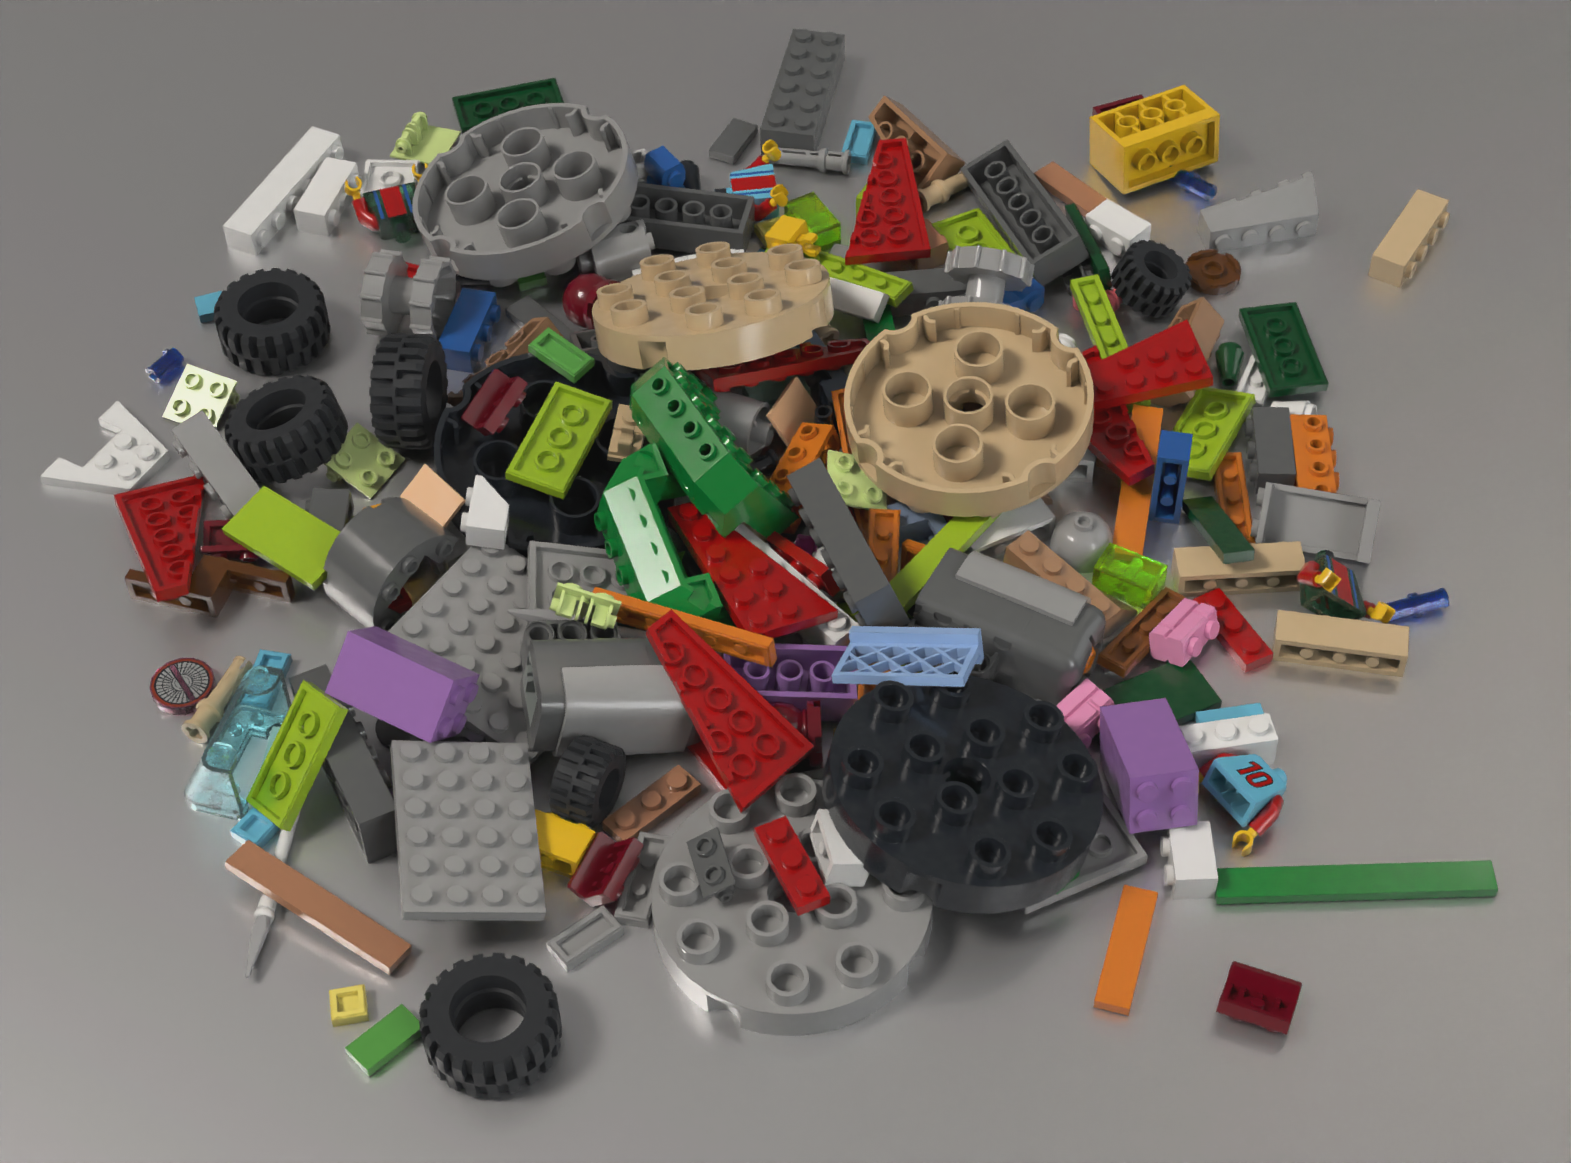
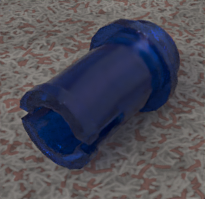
[146,348,184,383]

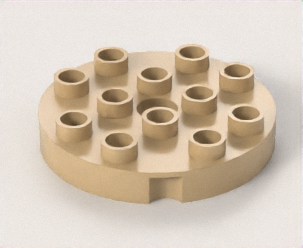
[592,242,834,371]
[844,302,1094,519]

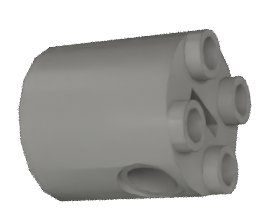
[576,219,655,282]
[710,388,775,460]

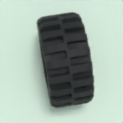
[214,268,330,375]
[369,333,448,449]
[224,375,348,484]
[419,953,562,1098]

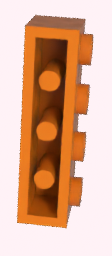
[1290,414,1339,493]
[768,422,841,535]

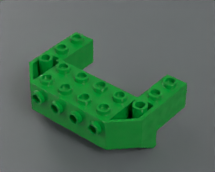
[629,357,799,538]
[594,443,737,628]

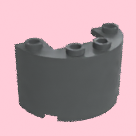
[323,497,459,631]

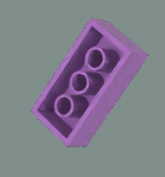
[721,643,858,722]

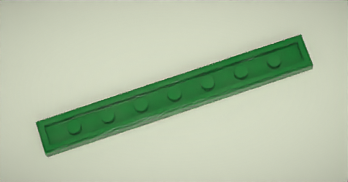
[1215,860,1498,904]

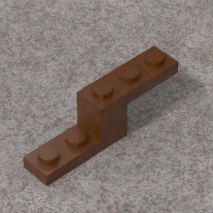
[124,554,296,618]

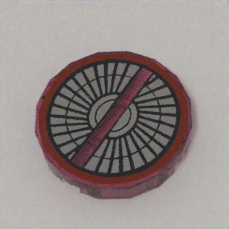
[149,658,217,715]

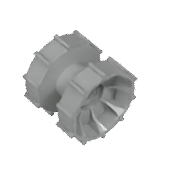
[938,245,1035,308]
[359,249,457,339]

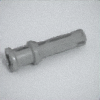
[769,147,851,175]

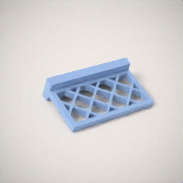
[831,626,984,687]

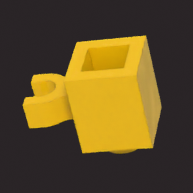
[764,215,821,258]

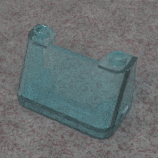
[184,665,291,821]

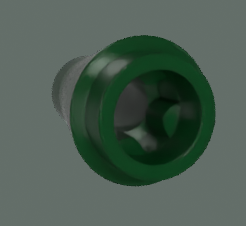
[1215,342,1245,388]

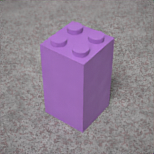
[325,626,480,743]
[1100,698,1199,834]

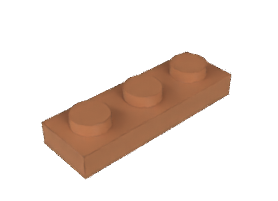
[602,764,701,842]

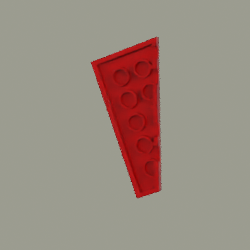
[845,138,931,266]
[1088,319,1213,411]
[690,338,870,392]
[1081,345,1155,486]
[114,476,206,602]
[667,502,838,638]
[646,609,814,813]

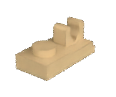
[607,404,645,462]

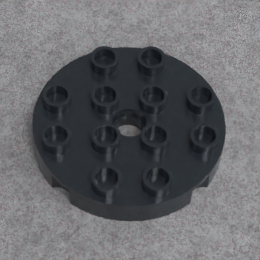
[434,353,678,558]
[822,671,1104,914]

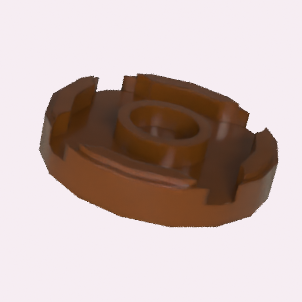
[1185,249,1241,295]

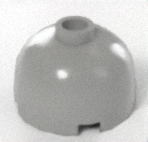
[1050,511,1113,574]

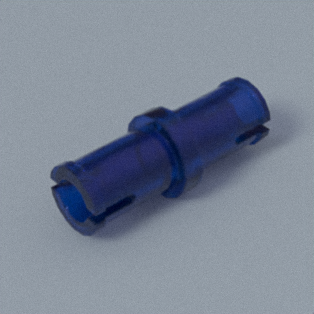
[1167,166,1217,201]
[1386,588,1449,623]

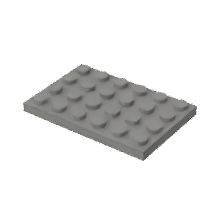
[390,740,546,921]

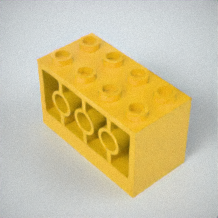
[1089,85,1220,195]

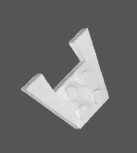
[40,400,171,495]

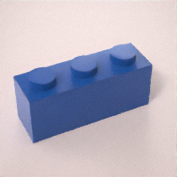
[439,288,501,373]
[1148,430,1193,525]

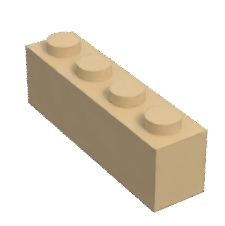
[1368,189,1450,288]
[1171,541,1305,597]
[1272,610,1409,677]

